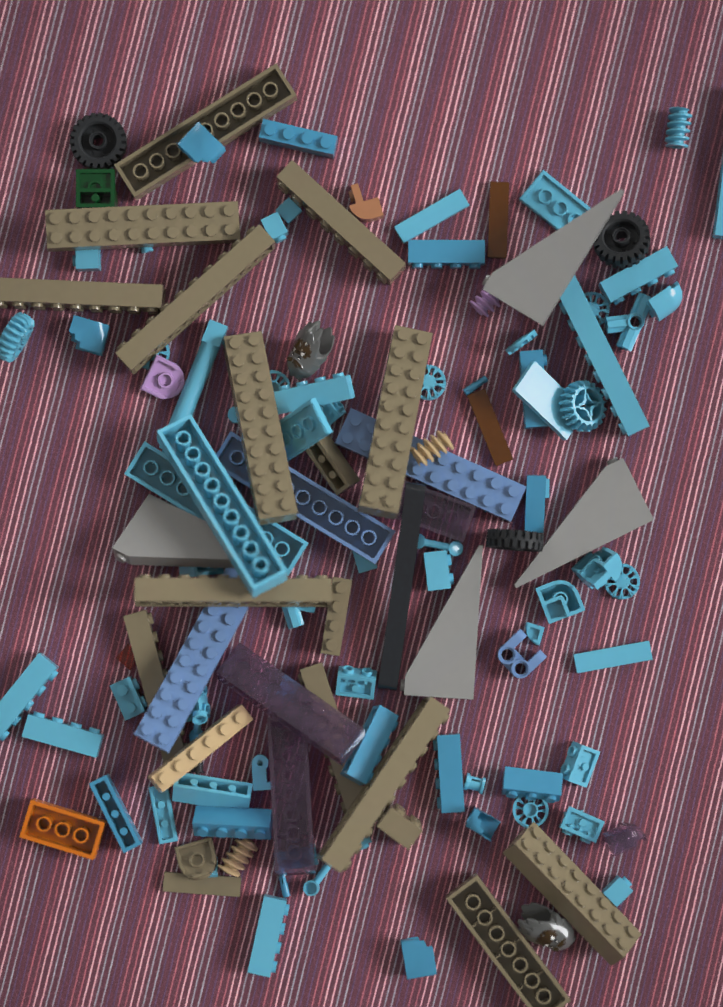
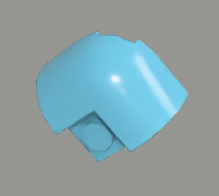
[646,281,683,321]
[571,547,622,590]
[535,580,585,624]

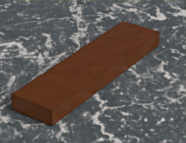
[487,181,509,259]
[467,389,513,467]

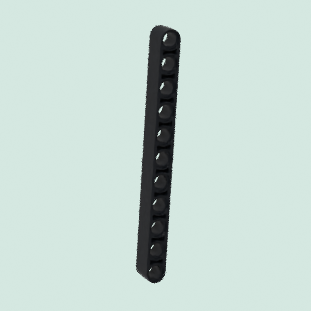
[378,482,426,691]

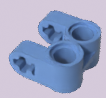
[497,628,547,679]

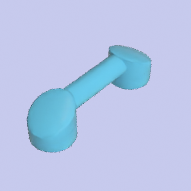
[417,534,463,557]
[189,710,208,742]
[303,864,331,896]

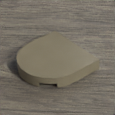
[174,837,217,881]

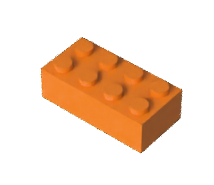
[19,798,107,860]

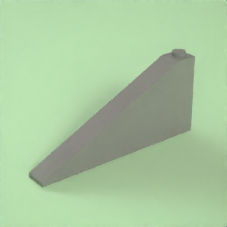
[482,189,625,326]
[513,457,654,588]
[112,494,282,568]
[400,545,483,700]

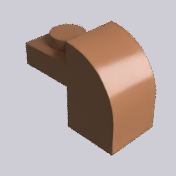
[348,183,384,222]

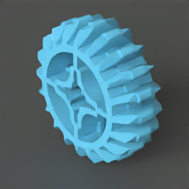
[0,312,34,363]
[558,380,607,432]

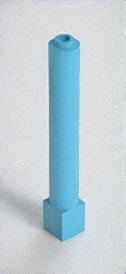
[159,319,228,454]

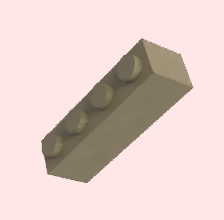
[305,435,361,495]
[320,577,352,656]

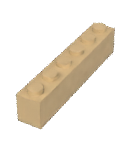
[147,704,254,792]

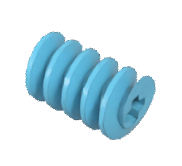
[665,107,693,149]

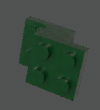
[76,169,118,208]

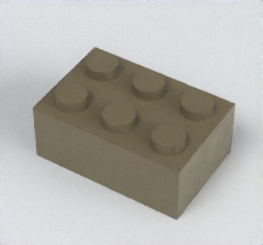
[377,803,423,850]

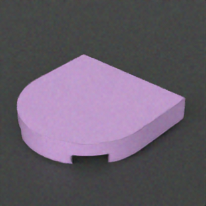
[140,354,185,399]

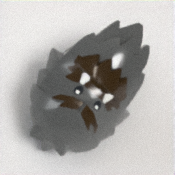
[287,321,335,381]
[518,902,576,952]

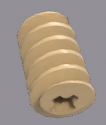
[410,430,454,468]
[217,838,258,877]

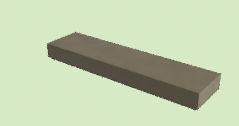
[163,871,241,897]

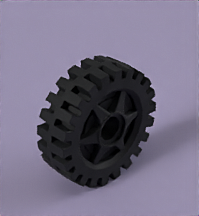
[70,112,127,169]
[594,211,650,269]
[486,529,544,552]

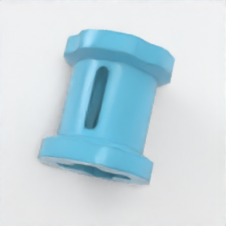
[463,773,486,794]

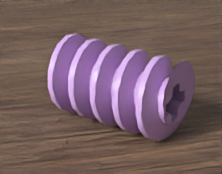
[469,290,500,317]

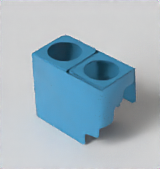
[177,122,226,163]
[69,315,111,356]
[465,806,501,841]
[401,937,437,979]

